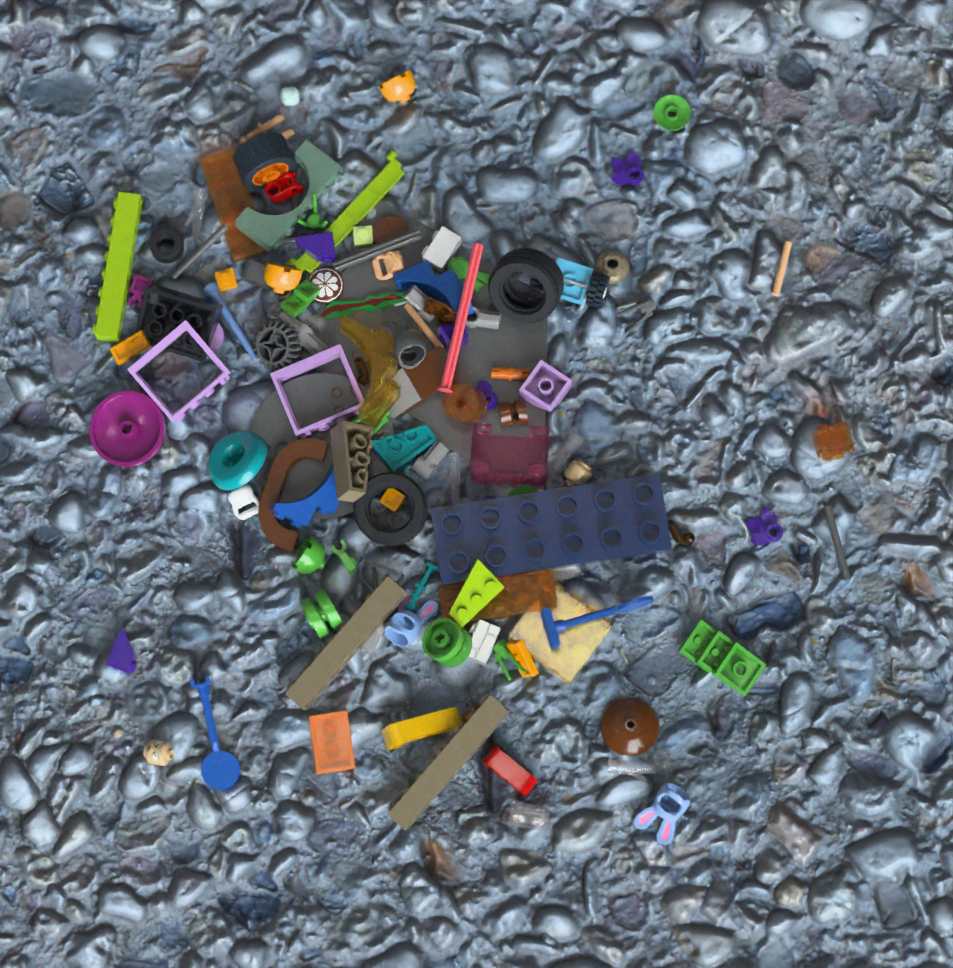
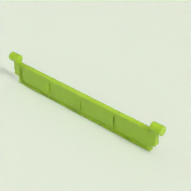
[285,151,405,274]

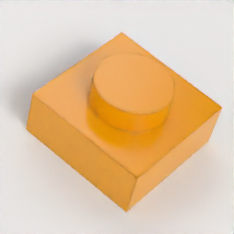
[214,268,238,292]
[379,488,406,513]

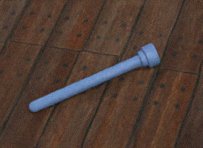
[203,282,258,361]

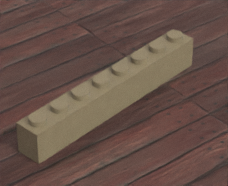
[285,576,408,710]
[387,695,511,830]

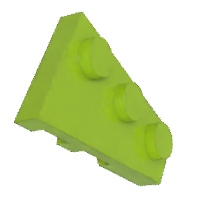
[449,559,504,627]

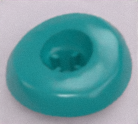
[208,431,267,491]

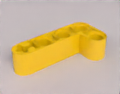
[381,707,463,750]

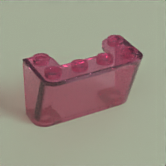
[470,423,550,487]

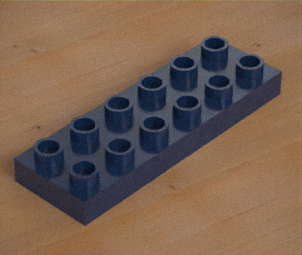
[430,473,672,587]

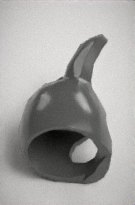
[381,321,427,369]

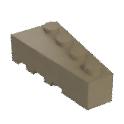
[330,421,375,502]

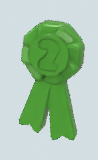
[446,256,491,292]

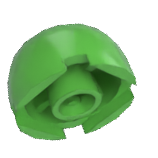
[290,535,326,574]

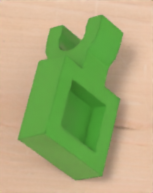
[330,539,357,575]

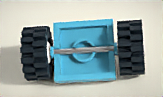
[529,258,610,309]

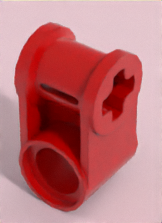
[264,172,303,204]

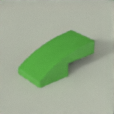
[280,279,321,318]

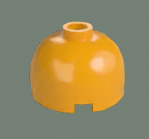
[378,70,416,103]
[264,262,302,294]

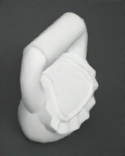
[227,484,260,520]

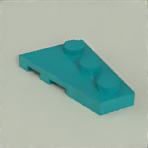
[372,425,438,472]

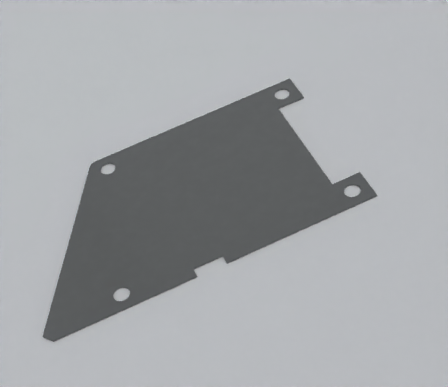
[268,201,548,491]

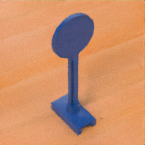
[540,596,654,650]
[190,676,240,790]

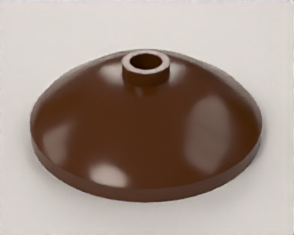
[601,698,659,757]

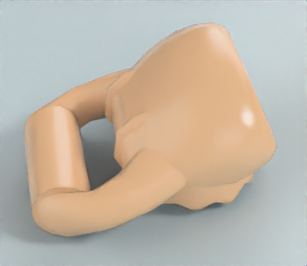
[372,250,405,280]

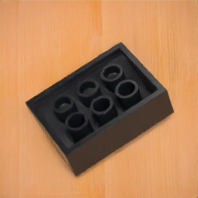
[135,284,223,362]

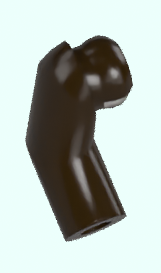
[354,357,371,385]
[668,523,695,545]

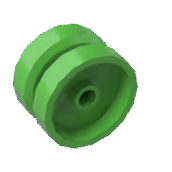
[299,588,343,639]
[422,618,472,667]

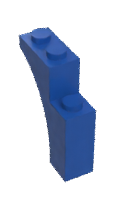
[393,260,474,315]
[269,464,340,528]

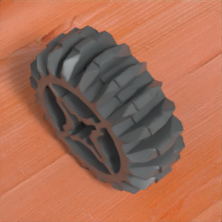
[252,320,302,371]

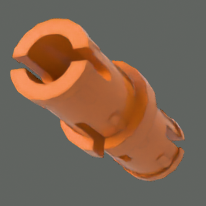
[491,366,530,381]

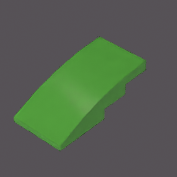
[678,619,766,696]

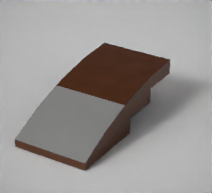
[374,346,459,420]

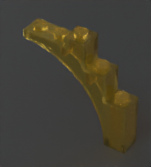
[339,315,401,428]

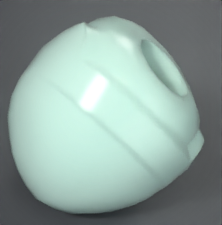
[280,86,300,106]

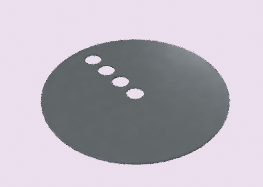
[249,373,394,519]

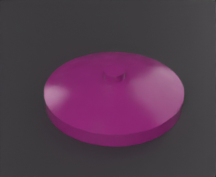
[89,391,166,467]

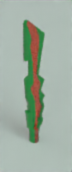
[320,291,409,319]

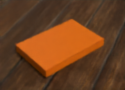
[309,710,356,774]

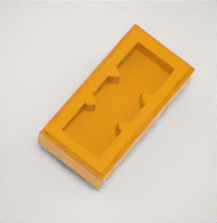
[110,330,152,366]
[506,639,539,678]

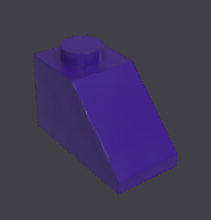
[295,232,336,263]
[438,323,469,352]
[105,629,138,676]

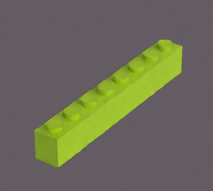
[93,192,143,343]

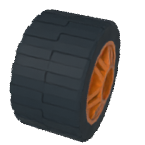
[233,132,296,190]

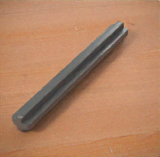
[333,229,422,271]

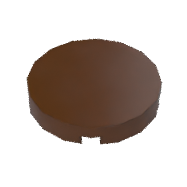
[372,216,409,253]

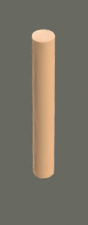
[772,241,792,296]
[404,303,443,348]

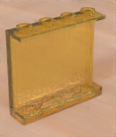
[508,581,612,685]

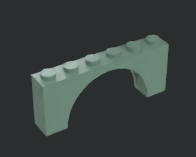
[235,139,342,254]

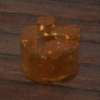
[443,383,487,424]
[812,421,855,461]

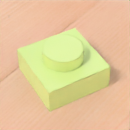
[353,225,373,247]

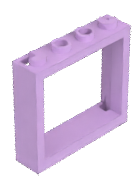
[127,320,231,422]
[270,344,368,439]

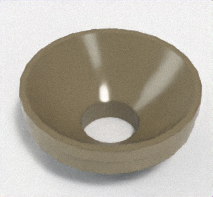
[595,250,629,284]

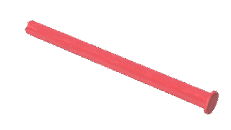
[437,243,484,393]

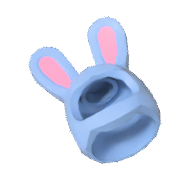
[385,589,439,647]
[634,783,691,845]

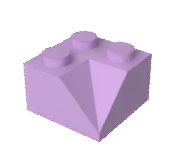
[519,360,572,412]

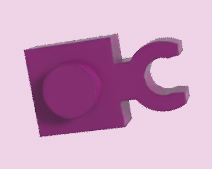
[128,274,154,310]

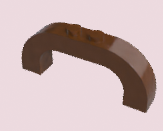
[259,438,330,554]

